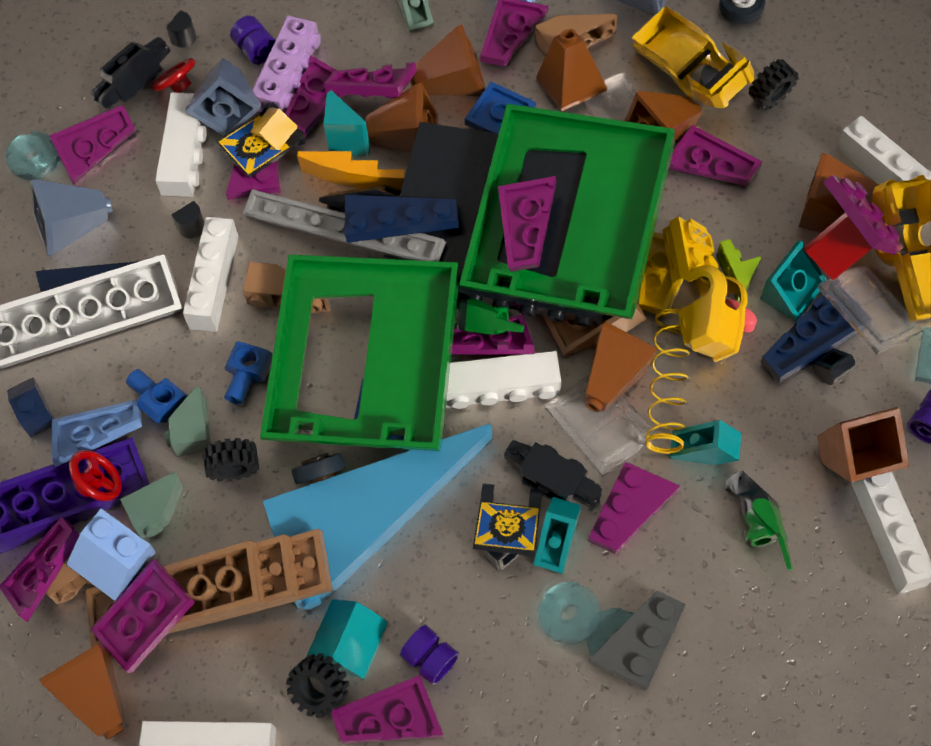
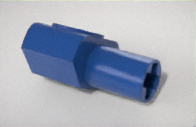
[224,341,273,405]
[126,369,188,423]

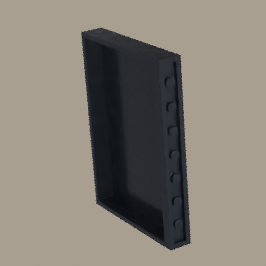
[383,122,603,328]

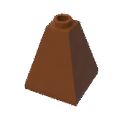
[410,24,486,96]
[536,29,607,111]
[366,83,438,153]
[624,91,702,146]
[583,321,657,413]
[39,644,125,740]

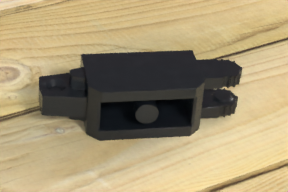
[90,37,171,109]
[504,440,602,508]

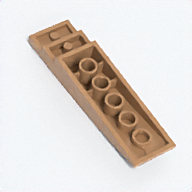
[85,529,333,648]

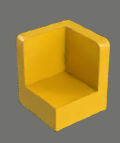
[250,108,298,150]

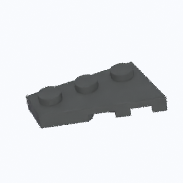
[588,591,686,691]

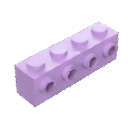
[253,15,321,114]

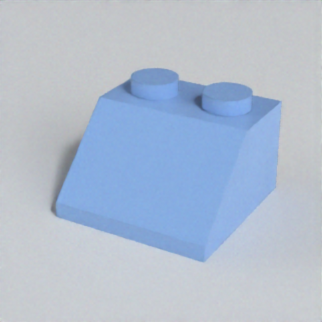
[66,509,155,601]

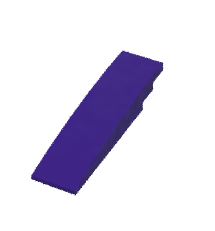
[0,437,149,554]

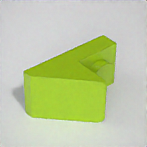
[716,239,762,301]

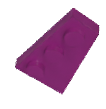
[480,0,548,67]
[498,176,557,272]
[452,315,535,354]
[331,675,444,744]

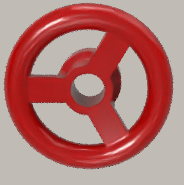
[152,58,196,93]
[69,450,122,501]

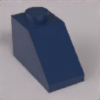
[7,377,54,438]

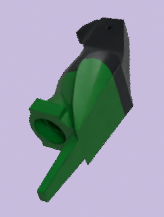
[455,298,524,335]
[725,470,793,572]

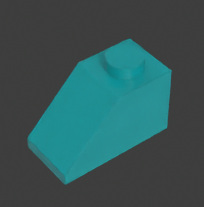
[670,420,742,465]
[533,497,582,574]

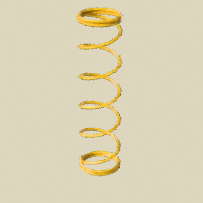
[645,308,690,454]

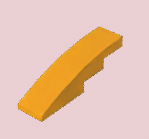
[297,151,405,190]

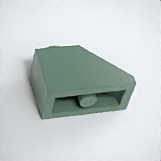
[397,0,434,30]
[165,387,211,457]
[120,471,184,539]

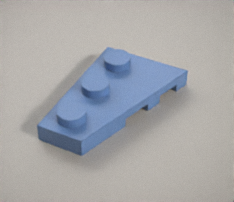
[52,399,142,467]

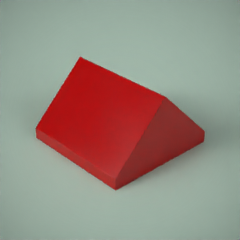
[803,212,872,280]

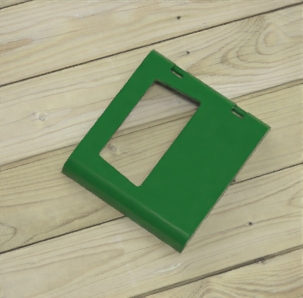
[459,104,675,319]
[260,254,459,452]

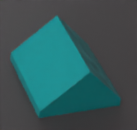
[324,90,371,156]
[760,240,828,321]
[306,599,389,680]

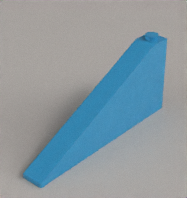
[263,423,493,609]

